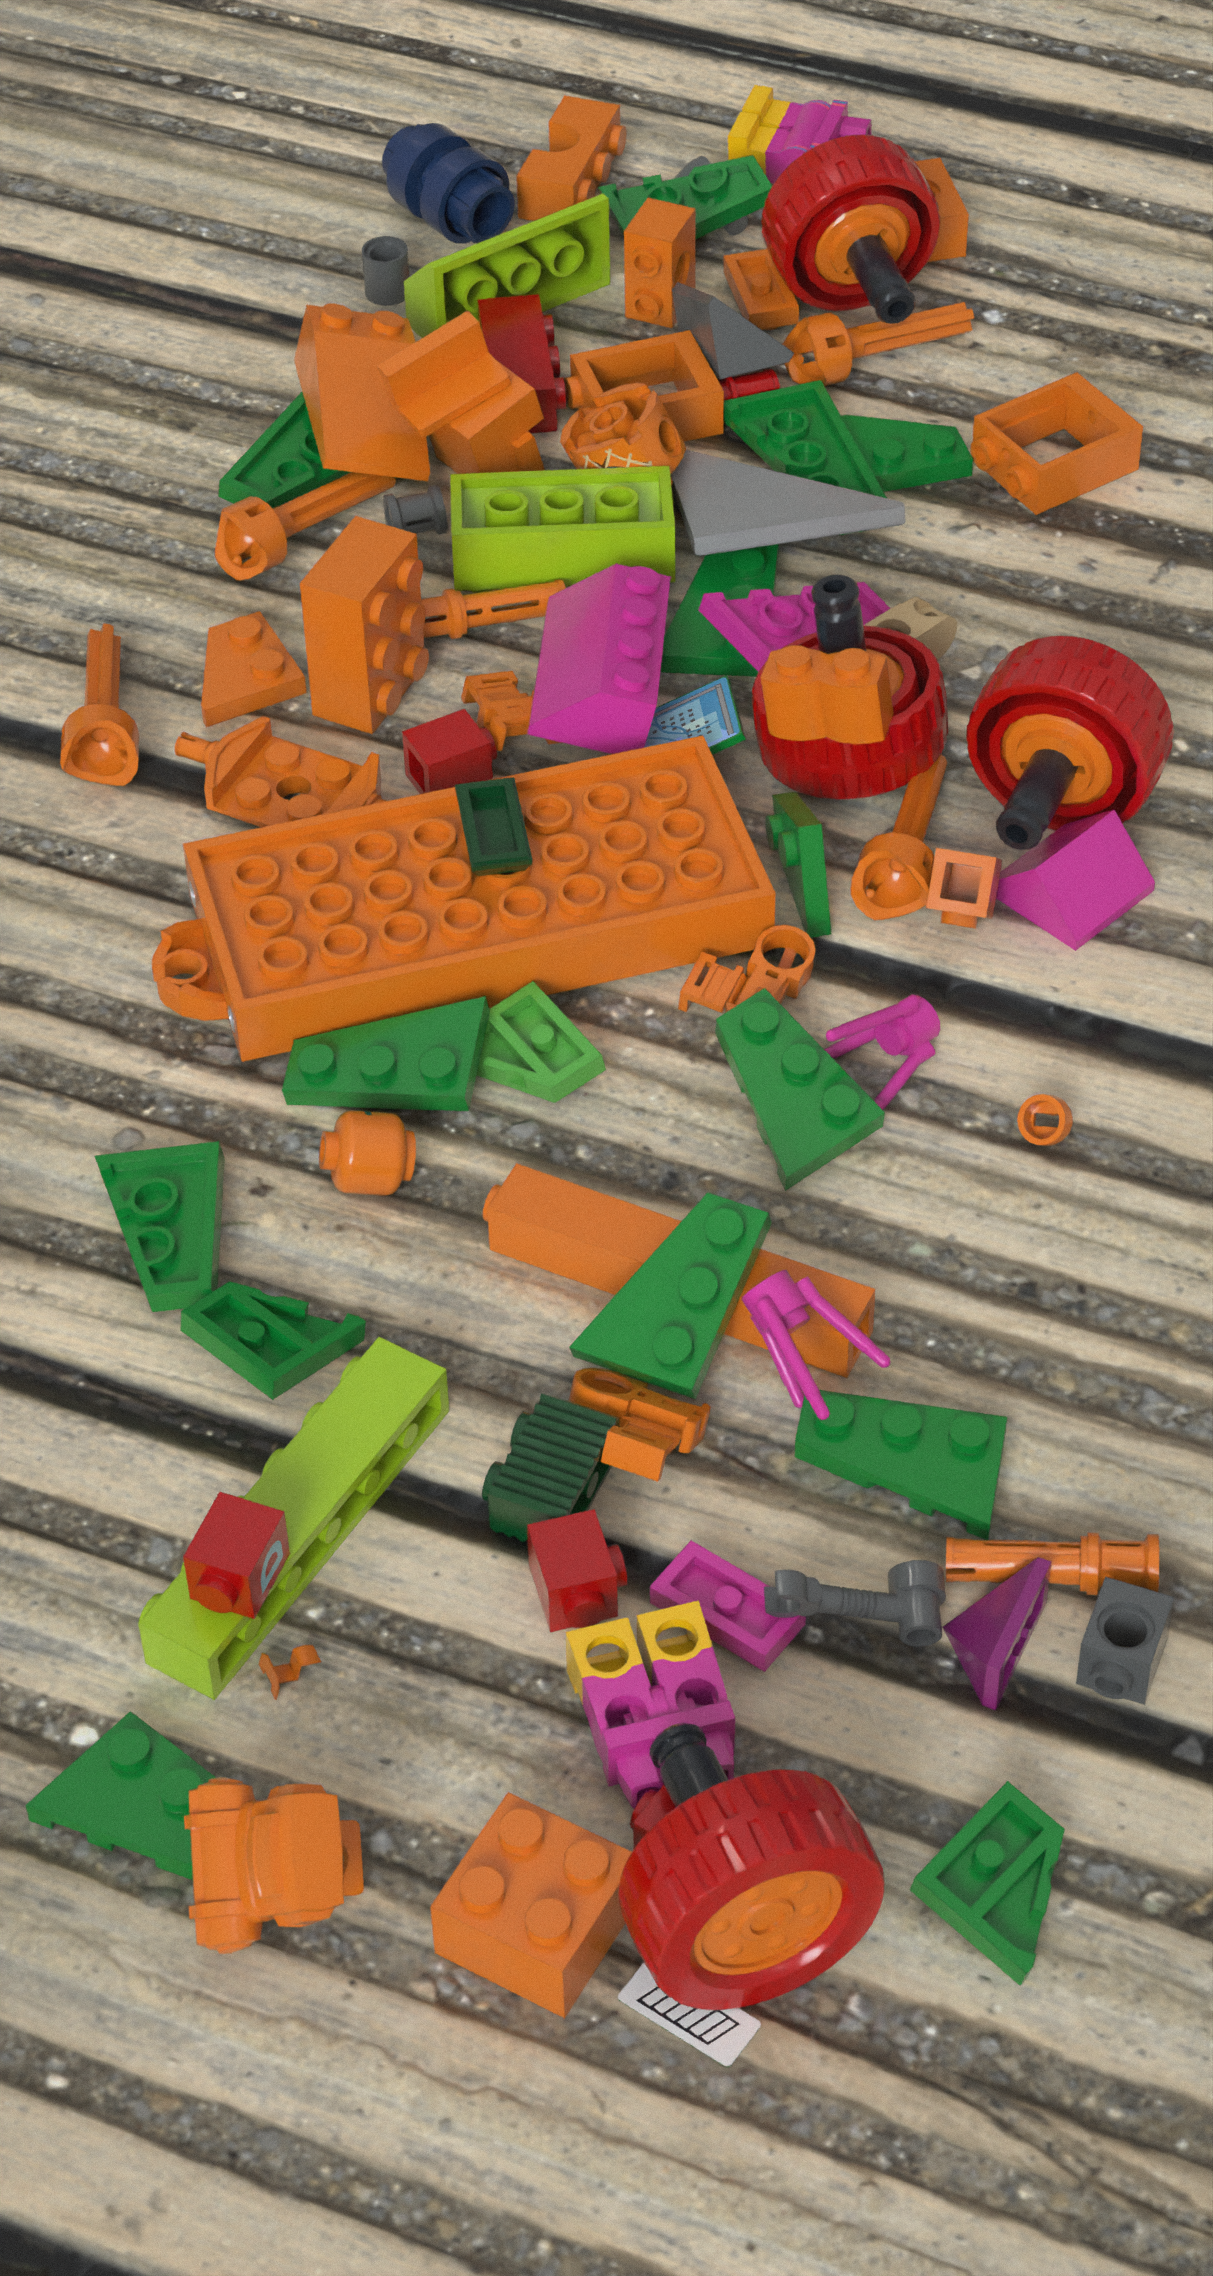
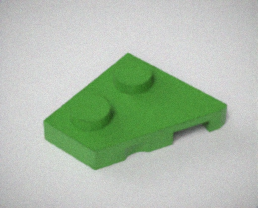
[477,981,606,1103]

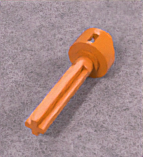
[782,302,974,386]
[214,472,396,580]
[60,623,139,786]
[851,754,948,920]

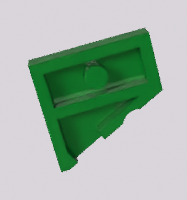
[841,415,973,492]
[765,791,832,938]
[180,1281,366,1400]
[910,1781,1065,1986]

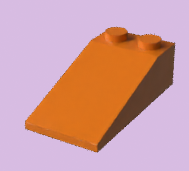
[294,303,430,481]

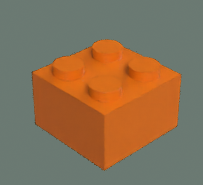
[430,1792,632,2018]

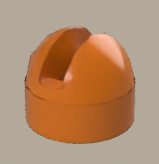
[1017,1094,1073,1146]

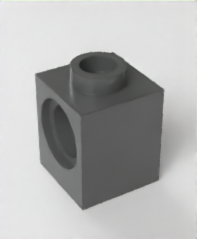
[1076,1577,1174,1705]

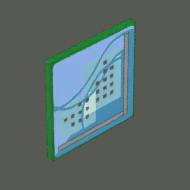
[644,675,746,755]

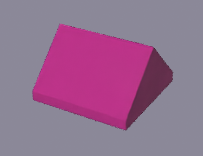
[996,810,1155,951]

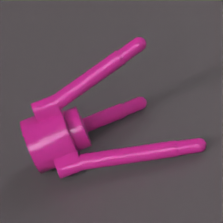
[824,994,941,1110]
[741,1270,891,1420]

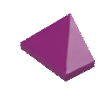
[943,1557,1051,1710]

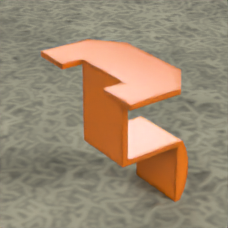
[259,1645,321,1700]

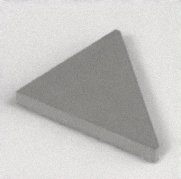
[670,450,905,556]

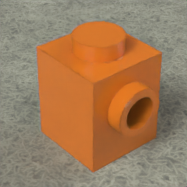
[926,848,1002,929]

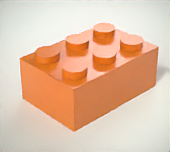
[300,516,429,735]

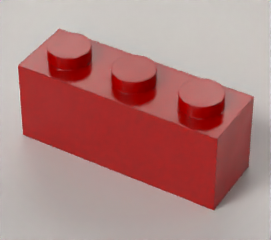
[477,294,566,434]

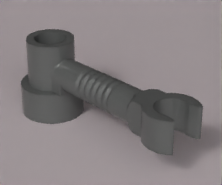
[764,1560,946,1647]

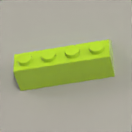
[404,194,610,338]
[450,466,676,593]

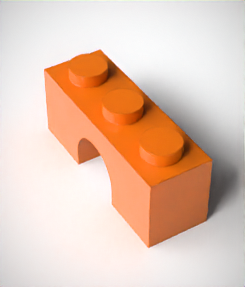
[516,95,627,221]

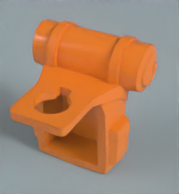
[184,1777,364,1954]

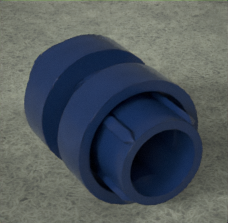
[382,123,515,244]

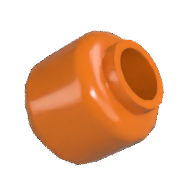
[319,1110,416,1196]

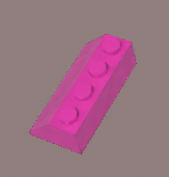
[527,564,671,754]

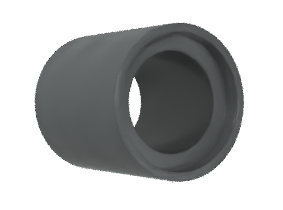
[362,236,409,306]

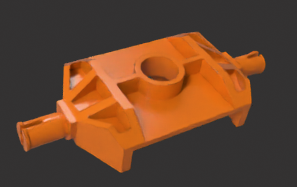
[175,716,387,827]

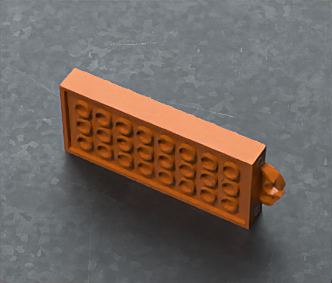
[152,735,776,1062]

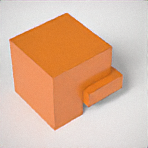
[429,360,545,474]

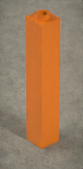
[483,1163,876,1378]

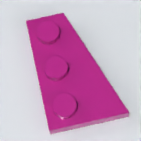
[699,582,891,672]

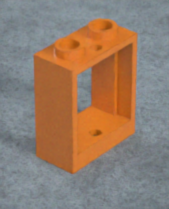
[564,330,724,442]
[970,372,1143,515]

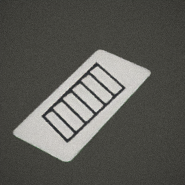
[618,1963,761,2067]

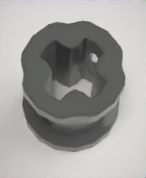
[383,485,448,535]

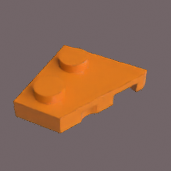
[201,611,307,727]

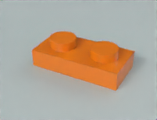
[723,249,799,330]

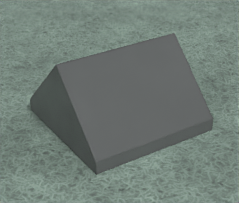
[672,282,794,379]

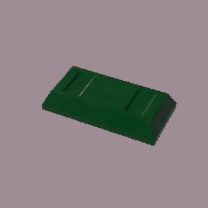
[455,777,532,876]

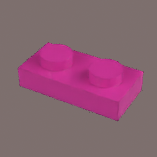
[650,1540,806,1672]

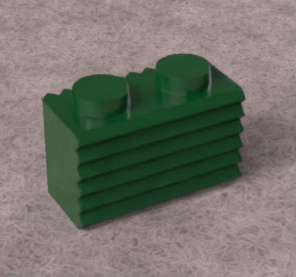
[482,1393,620,1542]

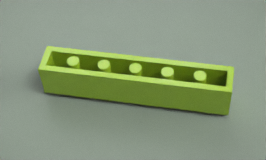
[138,1337,449,1700]

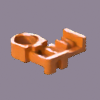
[461,671,562,751]
[678,925,816,1013]
[568,1368,711,1482]

